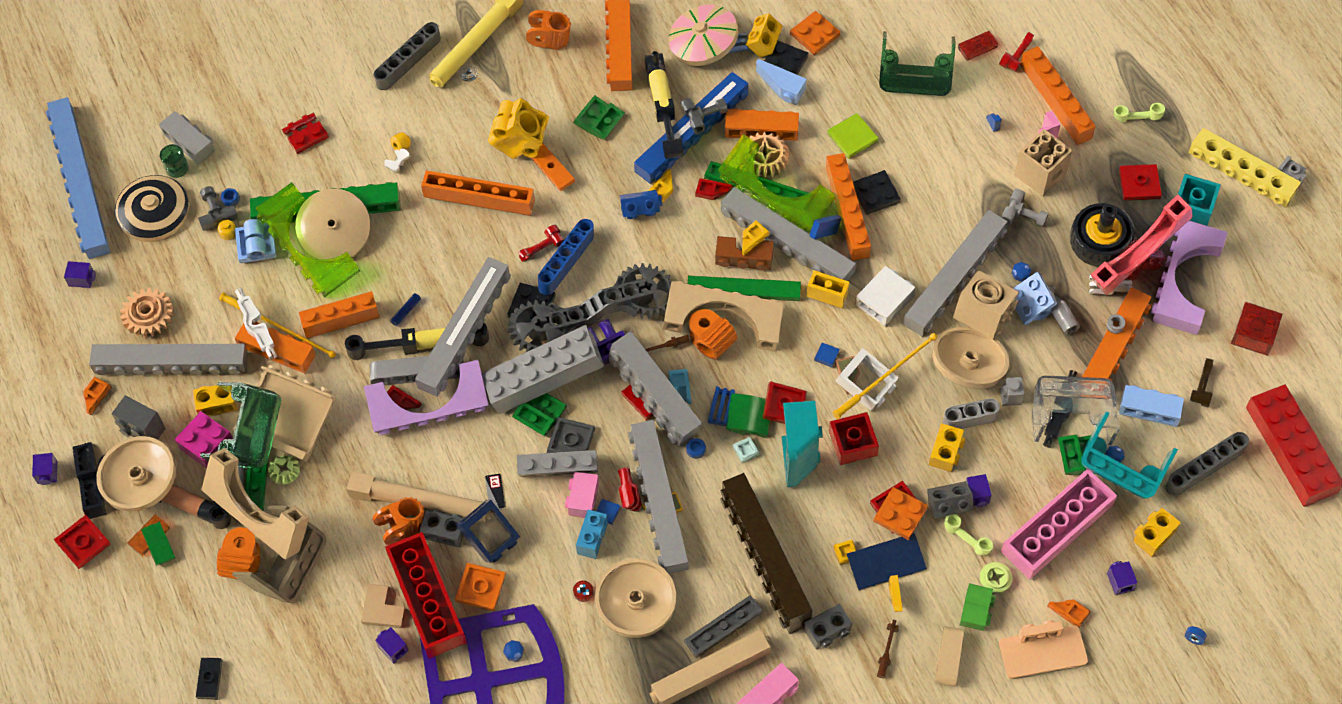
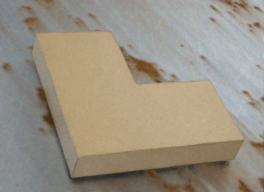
[361,584,405,628]

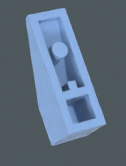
[756,59,806,105]

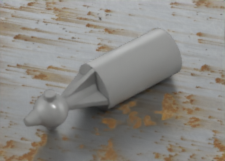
[1047,285,1080,335]

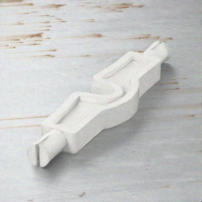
[235,288,277,360]

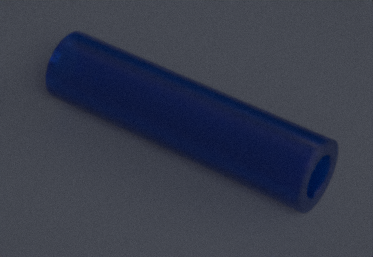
[390,293,421,327]

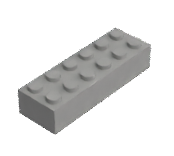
[481,325,604,414]
[608,331,702,447]

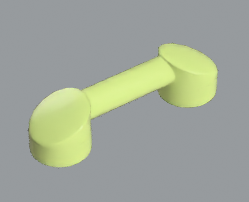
[1113,103,1165,122]
[944,514,993,555]

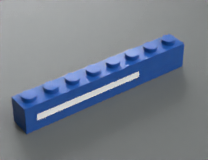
[634,71,749,184]

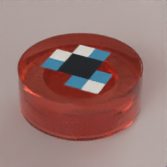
[573,580,593,602]

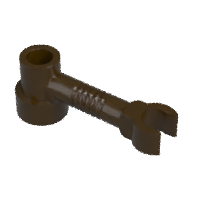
[1190,358,1214,408]

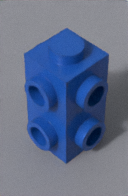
[619,190,663,219]

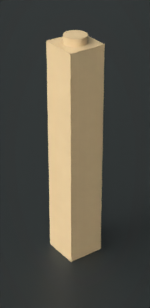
[649,630,770,704]

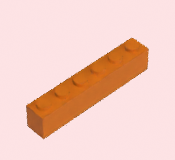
[605,0,632,91]
[1020,46,1096,145]
[826,153,871,261]
[421,170,535,216]
[1080,287,1152,395]

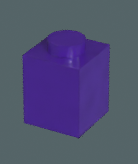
[64,261,96,288]
[32,453,58,485]
[966,474,992,507]
[1107,561,1138,595]
[375,627,409,664]

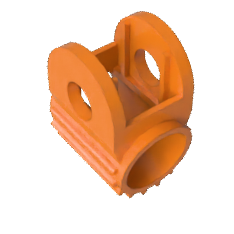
[526,10,571,50]
[689,309,738,360]
[372,497,424,545]
[217,527,261,579]

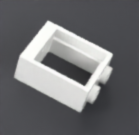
[836,348,899,410]

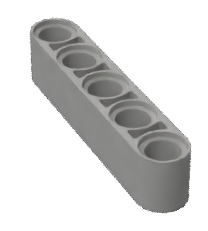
[370,356,464,385]

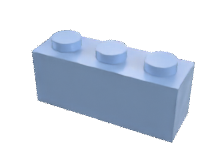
[1119,385,1184,427]

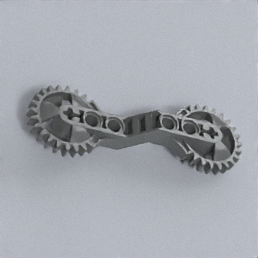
[508,263,672,352]

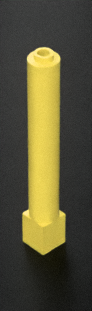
[429,0,524,87]

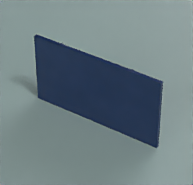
[847,533,927,590]

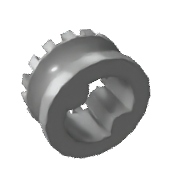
[1106,314,1125,334]

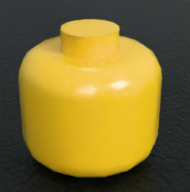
[390,132,411,150]
[217,220,236,240]

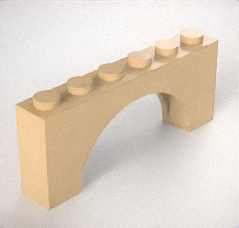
[662,281,784,351]
[201,448,310,560]

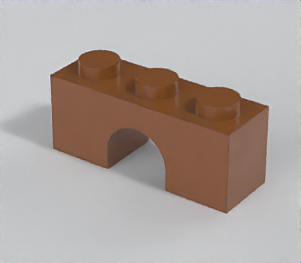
[715,236,774,270]

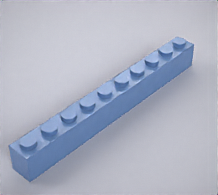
[46,97,111,259]

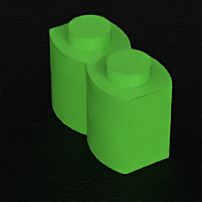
[960,583,996,631]

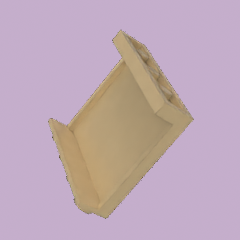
[233,365,336,462]

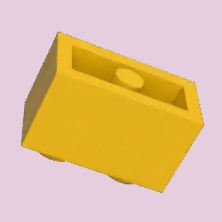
[807,270,850,308]

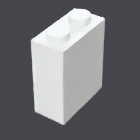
[856,266,915,327]

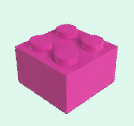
[175,411,234,469]

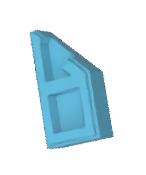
[668,369,691,404]

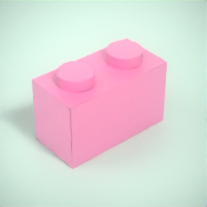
[565,472,599,518]

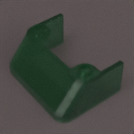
[879,31,956,96]
[200,382,281,468]

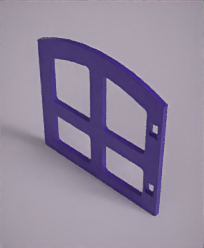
[420,604,565,704]

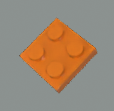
[790,11,840,56]
[873,487,928,540]
[455,563,506,611]

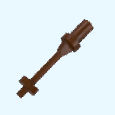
[645,335,690,352]
[877,619,899,679]

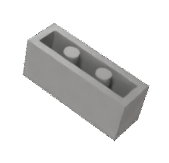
[159,111,215,165]

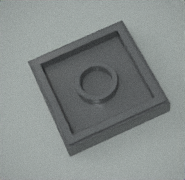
[547,417,595,453]

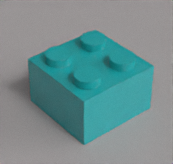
[1178,174,1221,226]

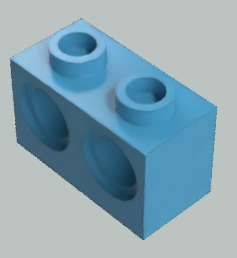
[576,509,608,559]

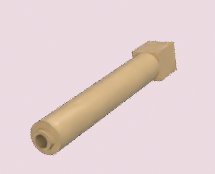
[346,472,492,523]

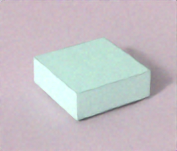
[733,437,759,463]

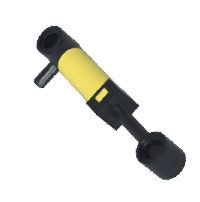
[645,51,684,159]
[344,323,489,360]

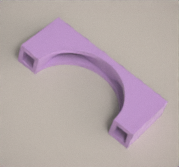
[1151,221,1228,335]
[364,360,489,435]

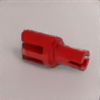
[618,467,642,512]

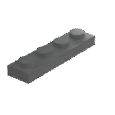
[684,595,762,658]

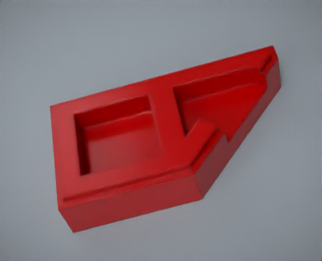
[695,178,733,200]
[387,385,422,410]

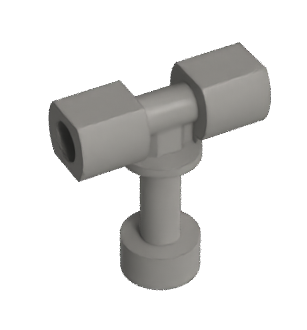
[1001,189,1049,227]

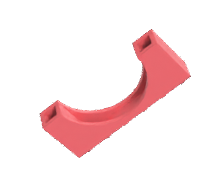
[1091,195,1193,296]

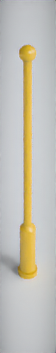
[219,292,336,358]
[832,333,938,419]

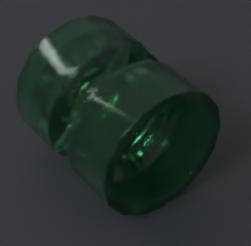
[159,144,189,178]

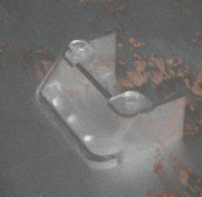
[1032,375,1120,445]

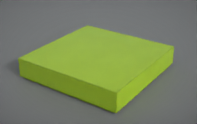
[827,113,878,159]

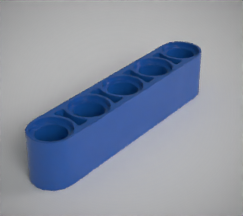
[538,219,594,295]

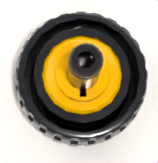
[1070,203,1135,267]

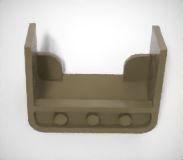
[232,506,326,603]

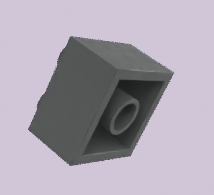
[112,395,166,440]

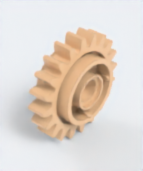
[120,288,174,338]

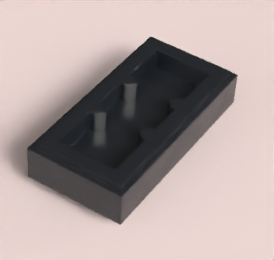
[196,658,223,700]

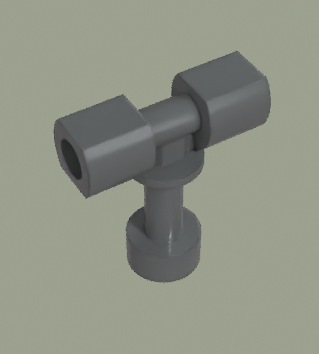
[681,98,728,134]
[198,186,238,231]

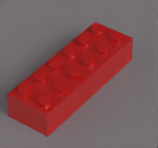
[1246,384,1342,507]
[385,532,467,659]

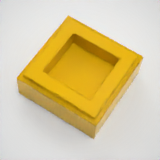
[833,539,856,565]

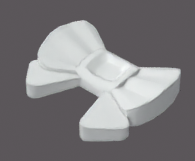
[385,149,411,172]

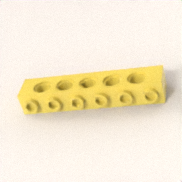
[1189,128,1301,207]

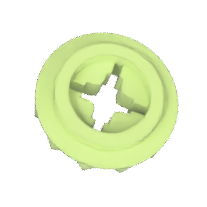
[268,454,300,484]
[980,562,1012,594]

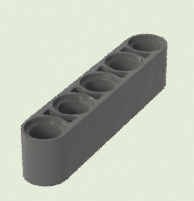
[373,22,441,90]
[1166,432,1249,496]

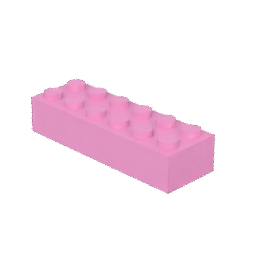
[1001,469,1117,580]

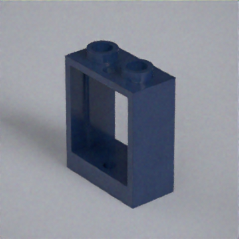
[456,499,520,563]

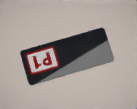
[485,474,505,509]

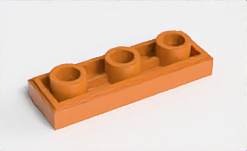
[531,142,575,192]

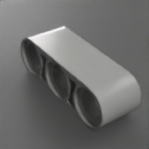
[943,398,1000,429]

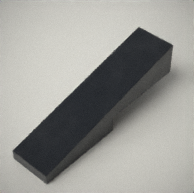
[72,442,107,519]

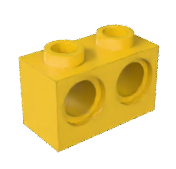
[746,13,783,57]
[193,382,238,417]
[929,423,966,472]
[1133,508,1181,557]

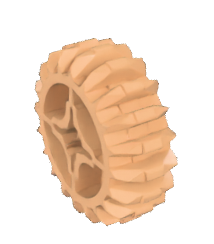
[740,131,790,179]

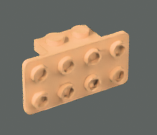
[999,620,1088,679]

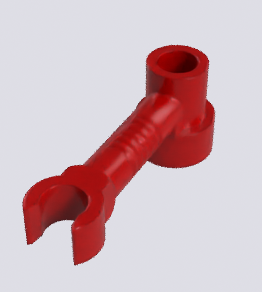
[999,32,1034,72]
[518,224,564,262]

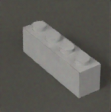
[517,450,598,477]

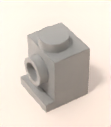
[1278,155,1307,185]
[1000,377,1024,406]

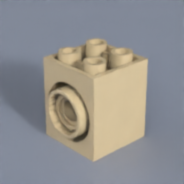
[1014,129,1073,197]
[953,270,1019,340]

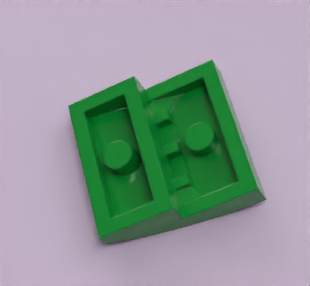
[573,95,625,140]
[512,393,567,437]
[726,393,770,438]
[1058,434,1095,475]

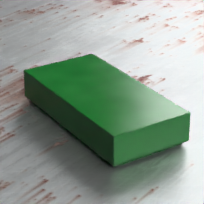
[141,521,175,566]

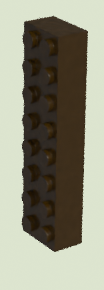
[720,473,813,634]

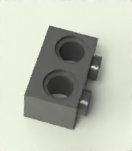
[927,481,974,518]
[419,510,464,548]
[804,604,852,649]

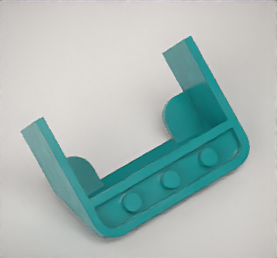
[781,401,823,488]
[1081,411,1178,499]

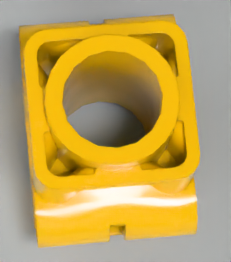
[488,98,550,159]

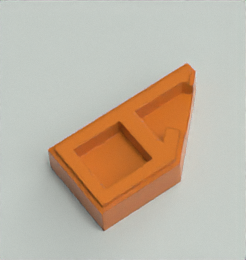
[83,376,112,415]
[1047,599,1091,628]

